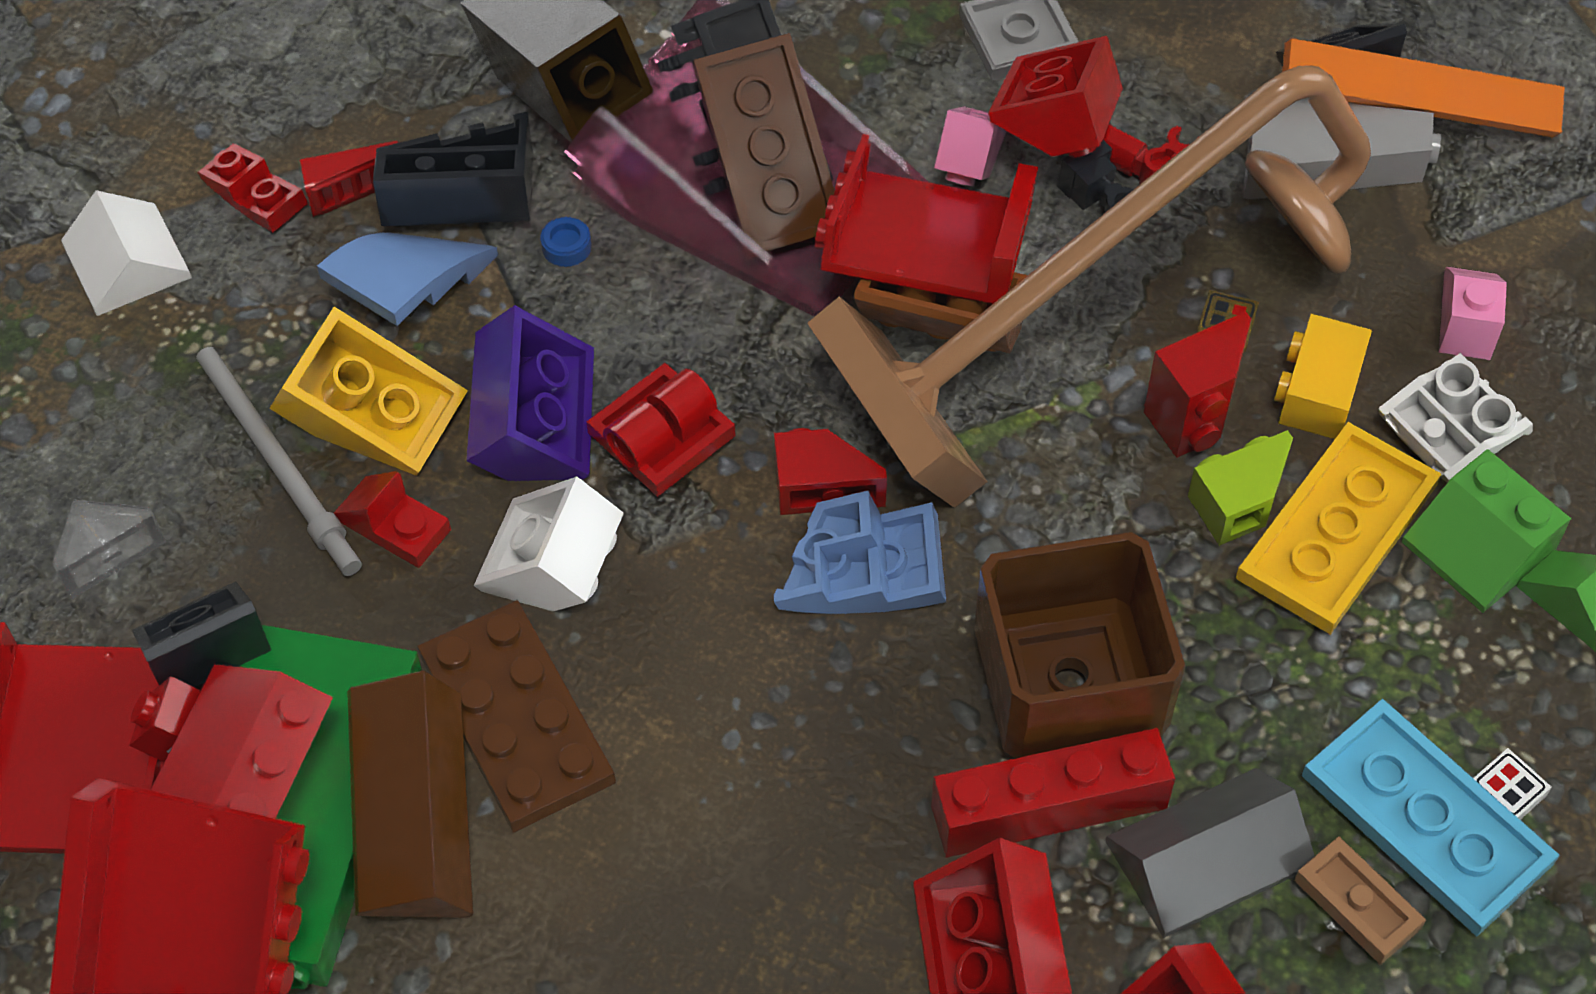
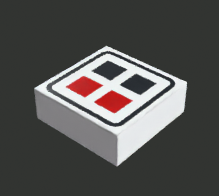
[1473,748,1552,820]

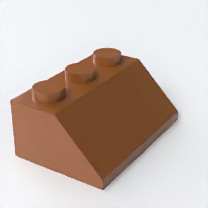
[854,272,1028,353]

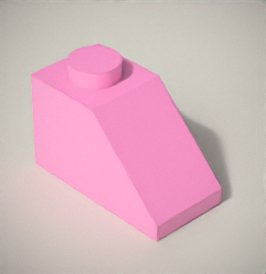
[934,107,1007,186]
[1439,267,1507,360]

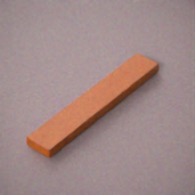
[1282,38,1565,138]

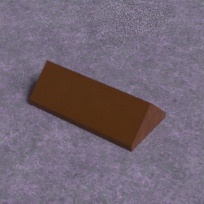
[347,670,473,918]

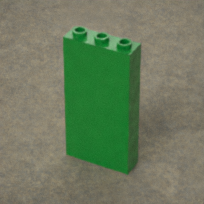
[240,625,422,989]

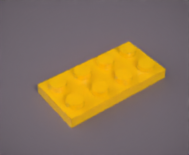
[1236,422,1441,635]

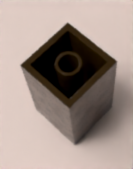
[460,0,654,145]

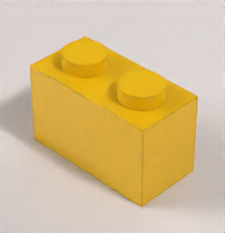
[1274,314,1372,439]

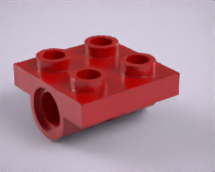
[586,363,736,497]

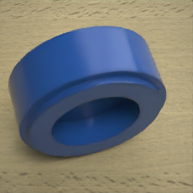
[540,217,592,267]

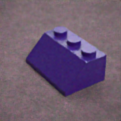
[466,305,594,481]

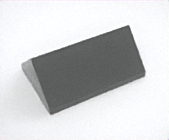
[1105,768,1315,939]

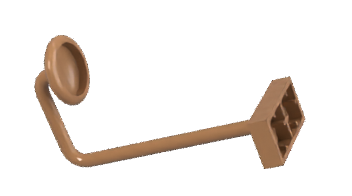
[807,66,1371,508]

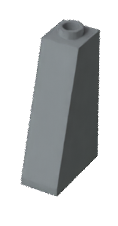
[1243,99,1441,199]

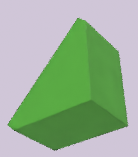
[1517,550,1596,652]

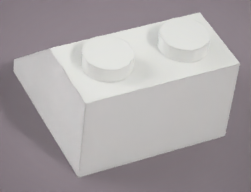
[474,477,624,611]

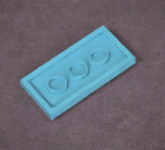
[1302,698,1559,936]

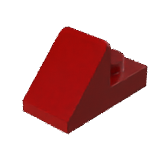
[334,471,451,568]

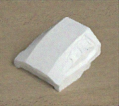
[1378,353,1533,483]

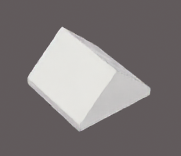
[61,190,192,316]

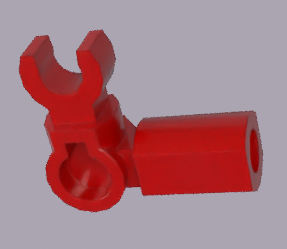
[1103,124,1189,184]

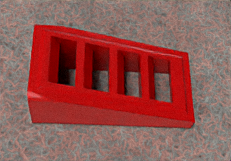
[300,141,398,216]

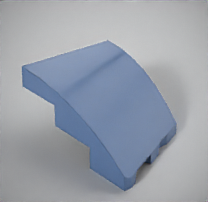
[317,232,498,326]
[774,491,946,614]

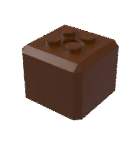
[974,532,1185,758]

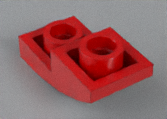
[198,143,308,233]

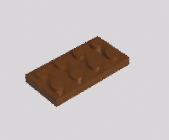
[691,33,835,256]
[417,600,616,833]

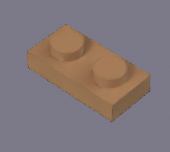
[1294,837,1426,965]

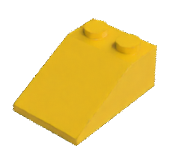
[269,307,468,476]

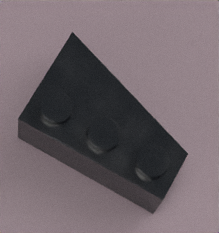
[373,111,533,226]

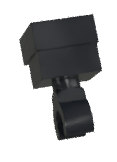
[1057,140,1133,212]

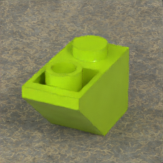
[1188,430,1293,546]

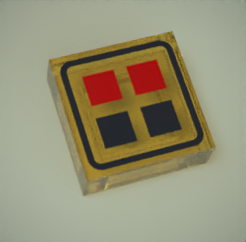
[1197,290,1259,352]

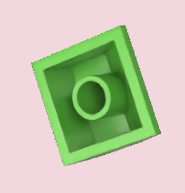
[1402,449,1571,613]

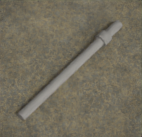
[196,347,362,576]

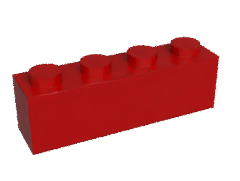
[931,728,1176,858]

